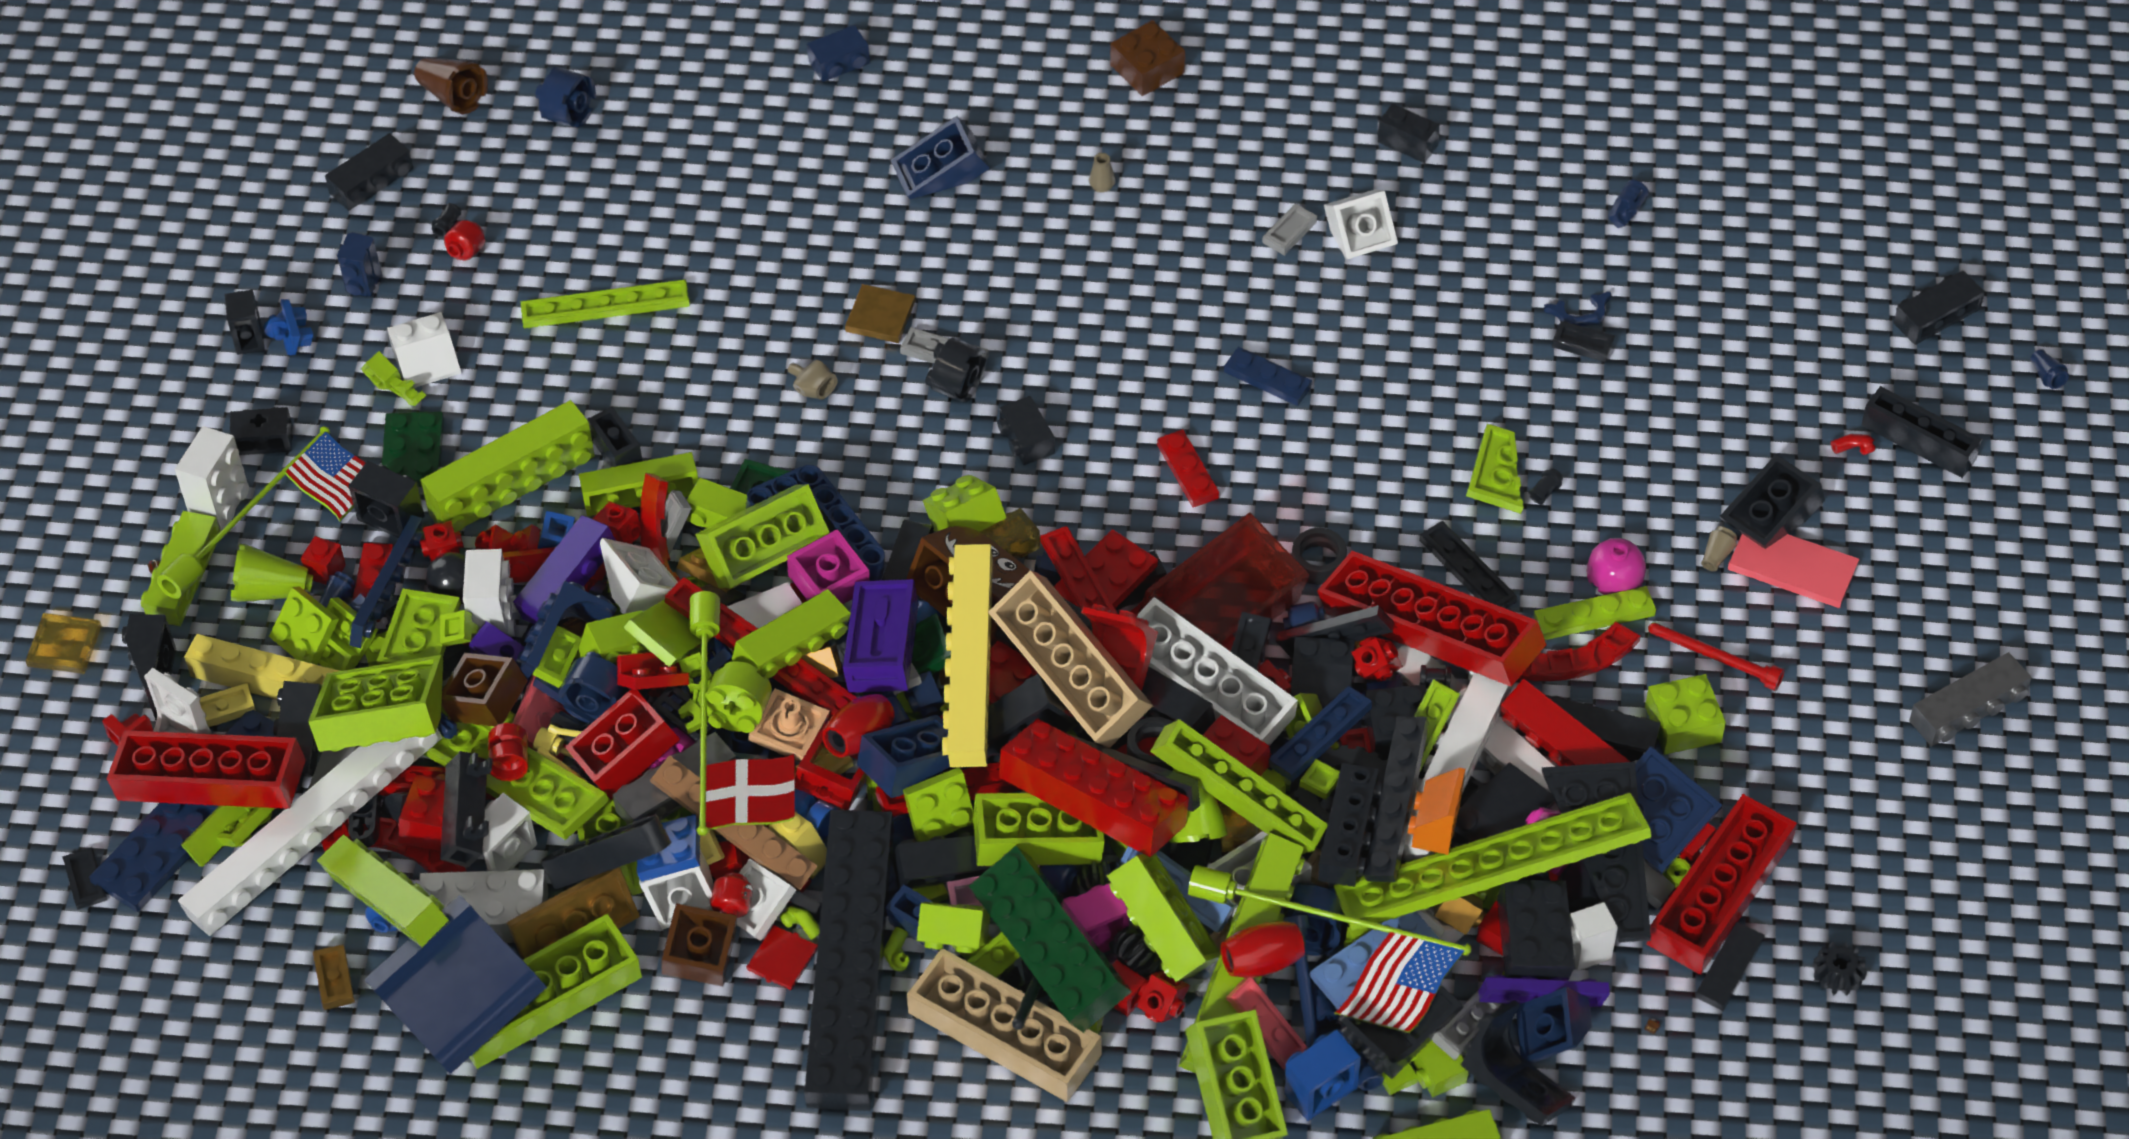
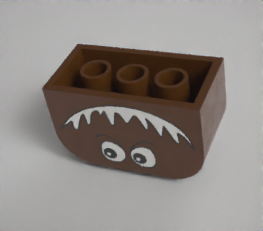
[906,526,1030,649]

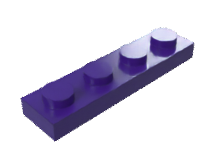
[1478,975,1610,1007]

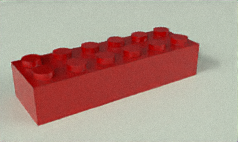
[999,718,1189,858]
[106,730,306,809]
[1646,794,1797,975]

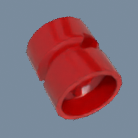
[488,723,528,781]

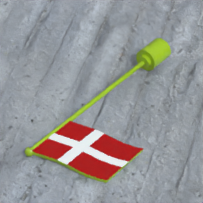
[690,591,795,836]

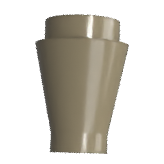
[1089,153,1116,192]
[1701,526,1737,571]

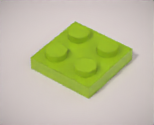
[269,587,339,665]
[903,767,974,842]

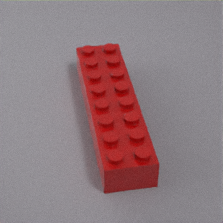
[1317,551,1546,687]

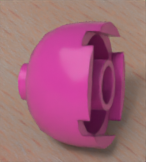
[1586,538,1646,595]

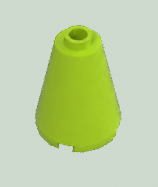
[231,543,314,602]
[1169,768,1227,843]

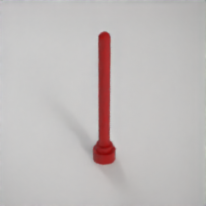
[1648,623,1785,691]

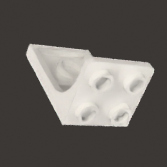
[145,668,212,734]

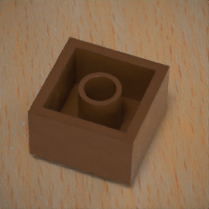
[1110,20,1185,97]
[441,653,528,727]
[661,903,737,987]

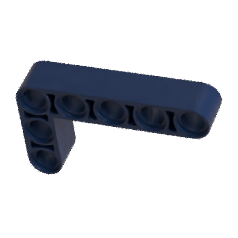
[746,465,885,581]

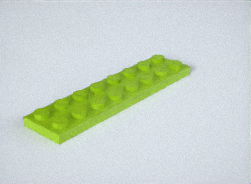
[424,705,609,840]

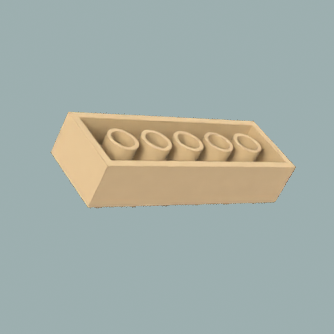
[988,570,1153,748]
[907,949,1102,1103]

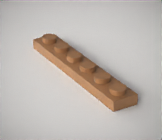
[650,755,818,891]

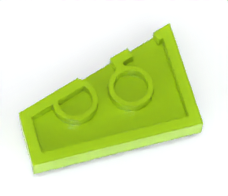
[1466,423,1524,514]

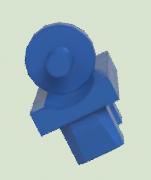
[263,299,313,355]

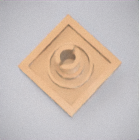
[748,688,830,762]

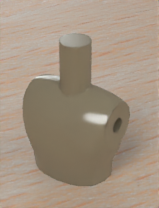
[788,360,838,400]

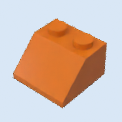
[1408,767,1466,855]

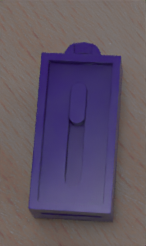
[843,579,919,693]

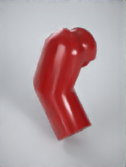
[1831,434,1876,455]

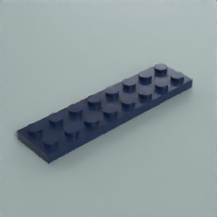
[89,710,277,913]

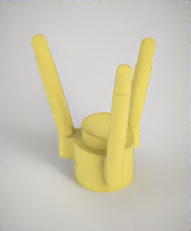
[533,724,587,782]

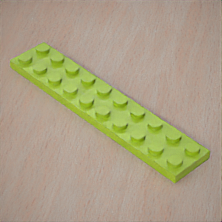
[1334,793,1652,931]

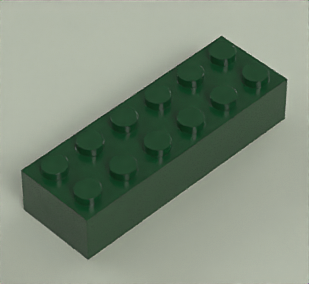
[969,846,1132,1033]

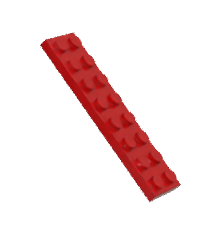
[989,529,1158,706]

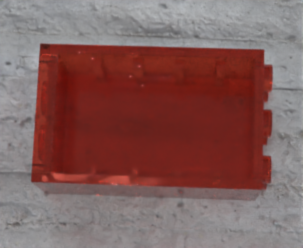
[1138,512,1309,646]

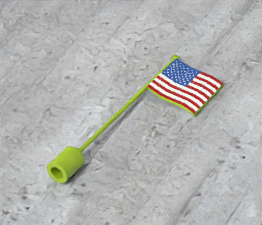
[157,426,366,599]
[1188,865,1471,1033]

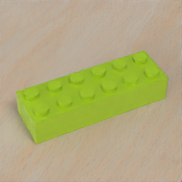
[421,400,595,532]
[469,914,642,1069]

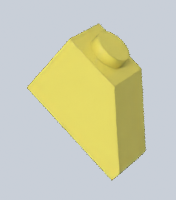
[768,812,827,879]

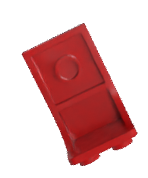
[1081,604,1158,692]

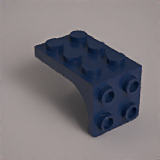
[515,581,617,679]

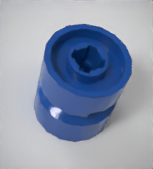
[795,789,838,841]

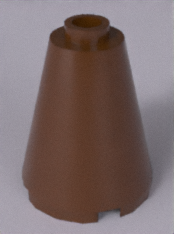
[414,58,488,114]

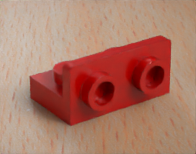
[617,652,689,690]

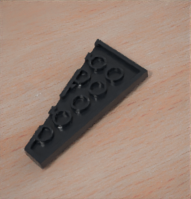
[1541,762,1651,943]

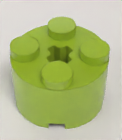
[705,661,772,733]

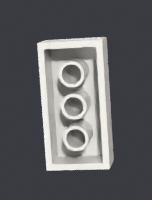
[419,869,548,943]

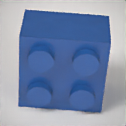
[1284,1030,1361,1121]

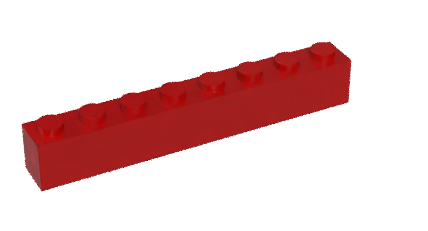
[1500,678,1716,864]

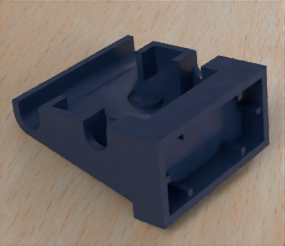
[364,894,547,1074]

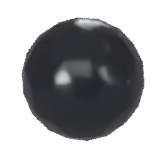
[426,552,466,602]

